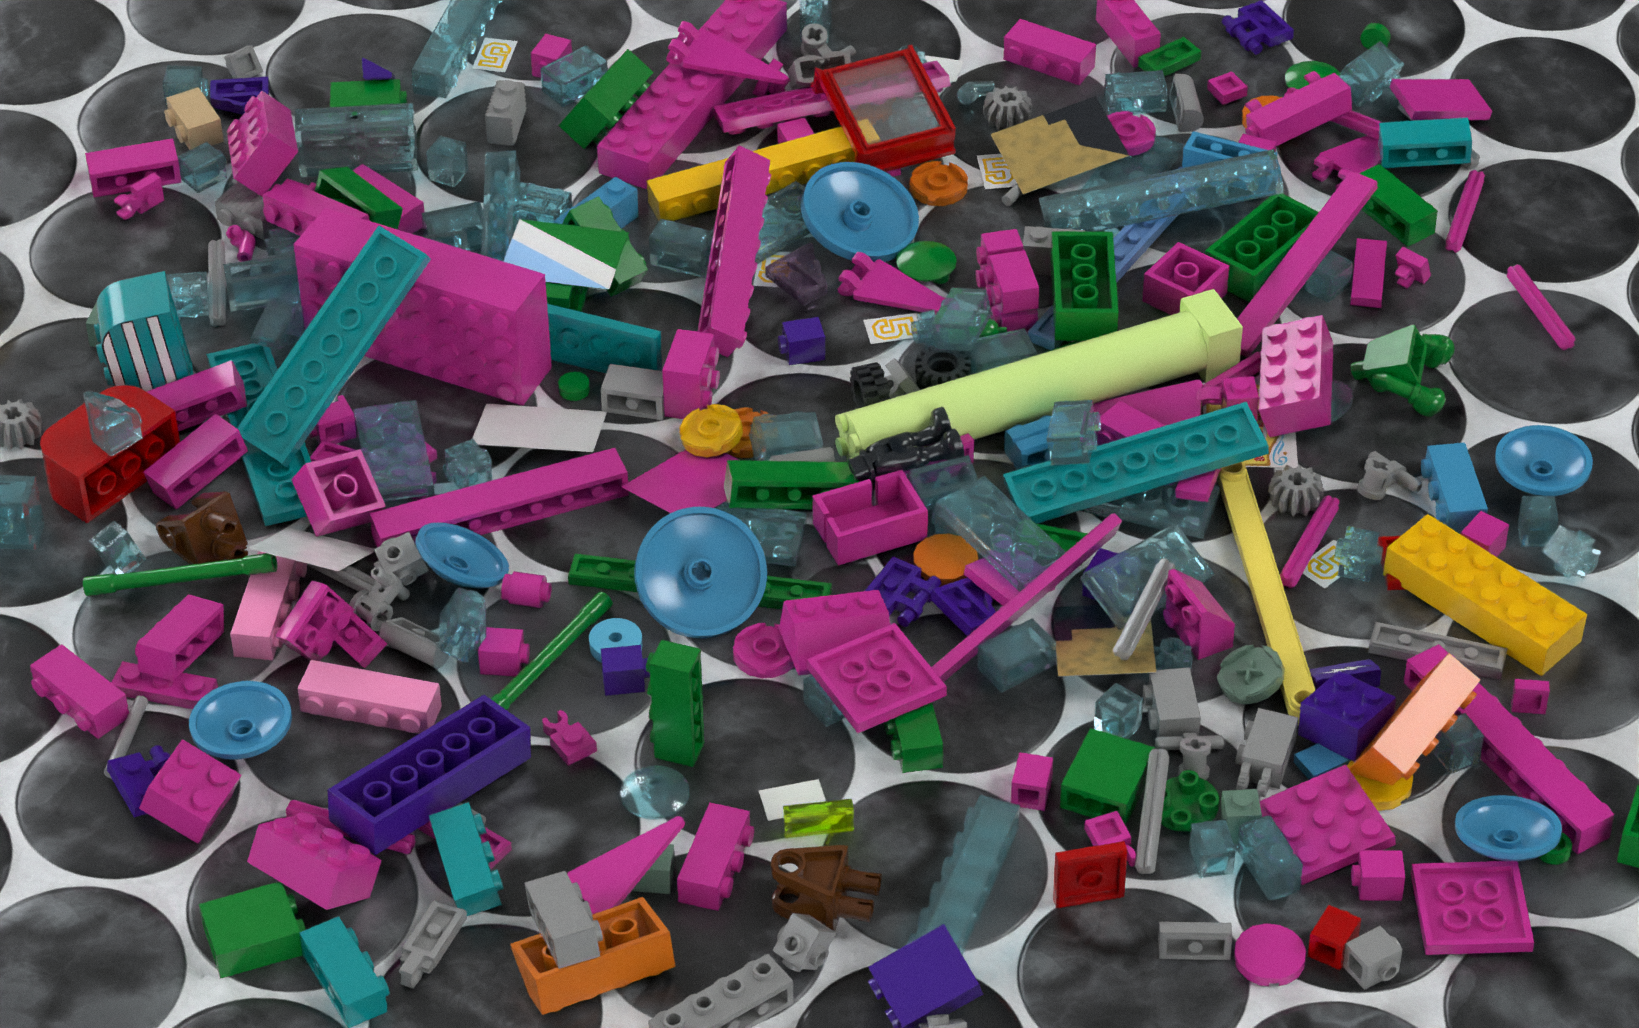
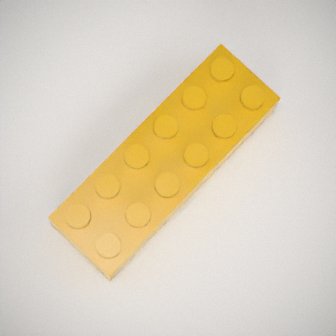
[1383,514,1587,676]

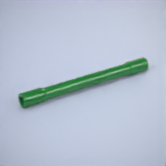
[83,553,278,596]
[491,591,613,710]

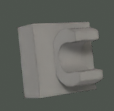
[224,45,263,79]
[885,358,920,399]

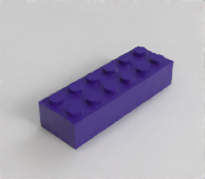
[327,695,531,855]

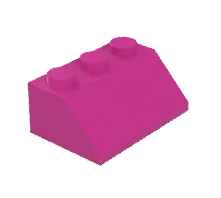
[779,590,890,676]

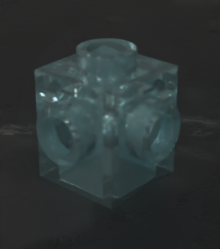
[443,439,492,489]
[1542,525,1602,579]
[1334,526,1384,582]

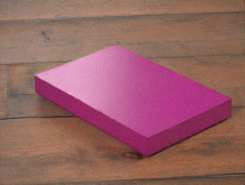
[1389,79,1492,120]

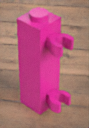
[1245,71,1352,146]

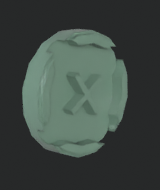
[1217,645,1285,704]

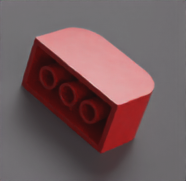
[40,385,180,523]

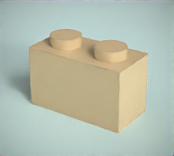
[164,87,224,152]

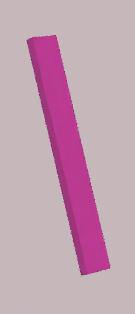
[1237,171,1378,357]
[931,513,1122,682]

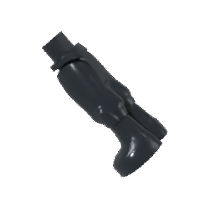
[847,406,964,480]

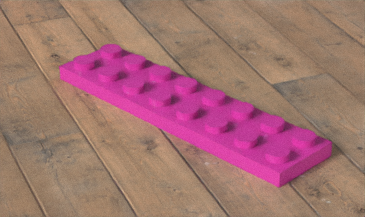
[713,60,951,134]

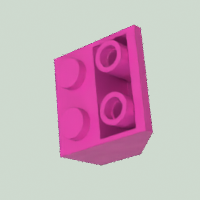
[1163,569,1235,660]
[275,581,355,661]

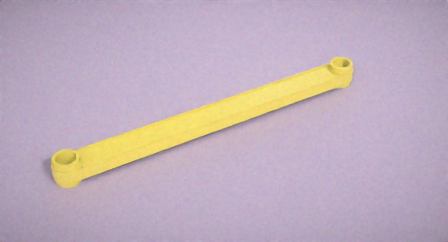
[1217,462,1315,725]

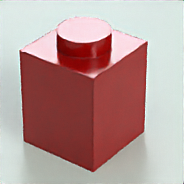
[1308,905,1361,970]

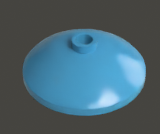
[1495,425,1593,496]
[416,523,509,588]
[189,681,292,760]
[1455,795,1562,861]

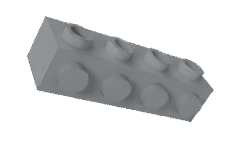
[648,954,794,1028]

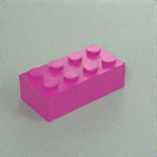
[227,91,298,197]
[1258,315,1333,437]

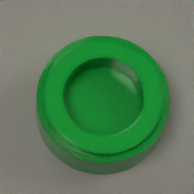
[1360,23,1391,52]
[558,372,590,401]
[1539,832,1572,865]

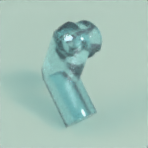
[957,81,995,105]

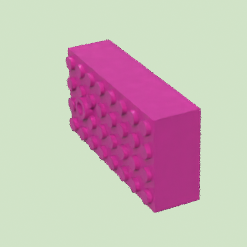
[294,208,552,406]

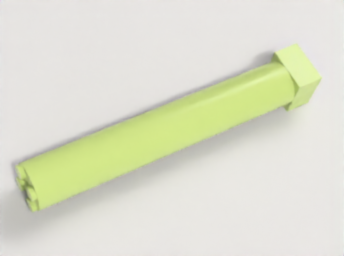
[835,289,1243,459]

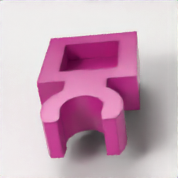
[114,172,164,220]
[542,710,597,766]
[1085,811,1136,867]

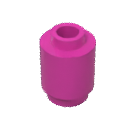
[501,571,552,608]

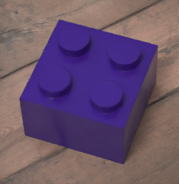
[1298,671,1396,762]

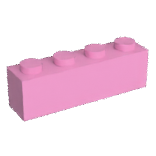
[230,540,307,660]
[297,660,442,734]

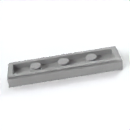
[1368,622,1508,680]

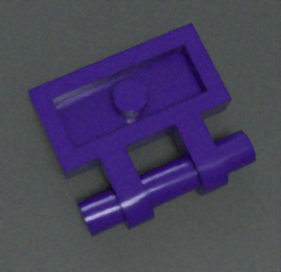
[1221,0,1294,55]
[865,557,941,627]
[107,745,171,817]

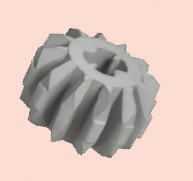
[983,85,1032,131]
[0,399,42,451]
[1268,464,1324,517]

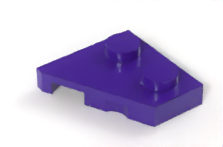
[210,77,269,115]
[930,577,996,636]

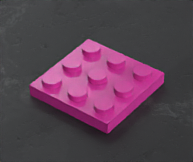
[807,623,947,733]
[1259,764,1396,885]
[1411,861,1534,955]

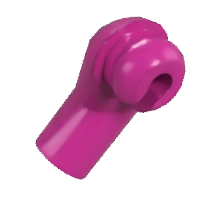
[226,225,256,264]

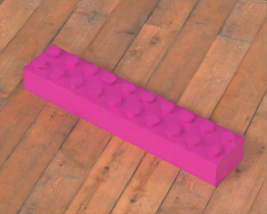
[597,0,787,189]

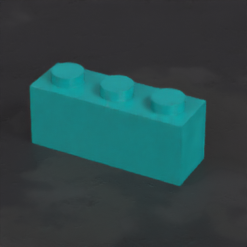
[1378,118,1472,168]
[429,802,504,916]
[300,916,390,1028]

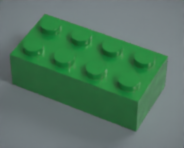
[1205,191,1319,303]
[1050,231,1119,341]

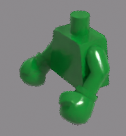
[1351,324,1455,417]

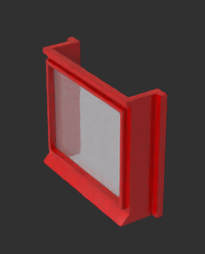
[811,45,956,172]

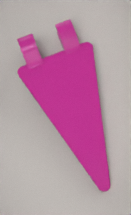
[666,21,788,84]
[1312,135,1381,189]
[838,252,964,319]
[1089,380,1223,425]
[567,816,685,915]

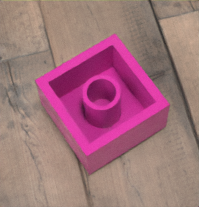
[1142,242,1229,315]
[662,329,720,419]
[291,449,386,537]
[139,739,241,844]

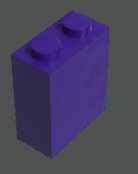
[867,924,983,1028]

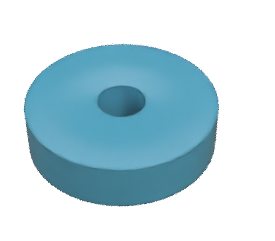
[589,618,643,663]

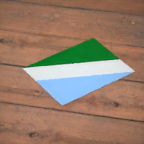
[504,219,629,290]

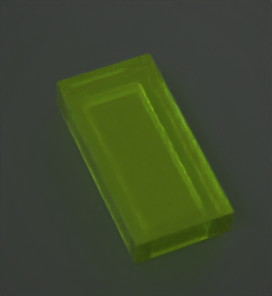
[783,799,854,838]

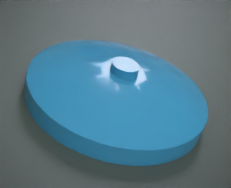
[801,162,919,262]
[634,506,767,638]

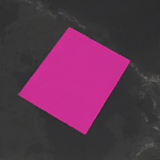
[621,449,739,513]

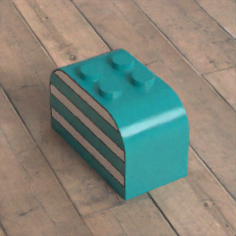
[94,271,194,392]

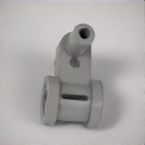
[801,24,856,58]
[1357,451,1422,500]
[349,566,410,631]
[1155,732,1224,780]

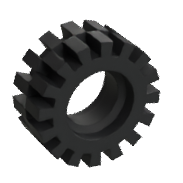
[915,344,971,390]
[850,362,891,409]

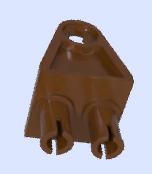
[156,491,248,565]
[771,845,882,932]

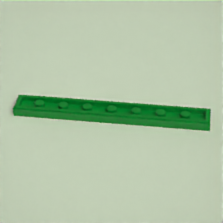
[568,554,832,609]

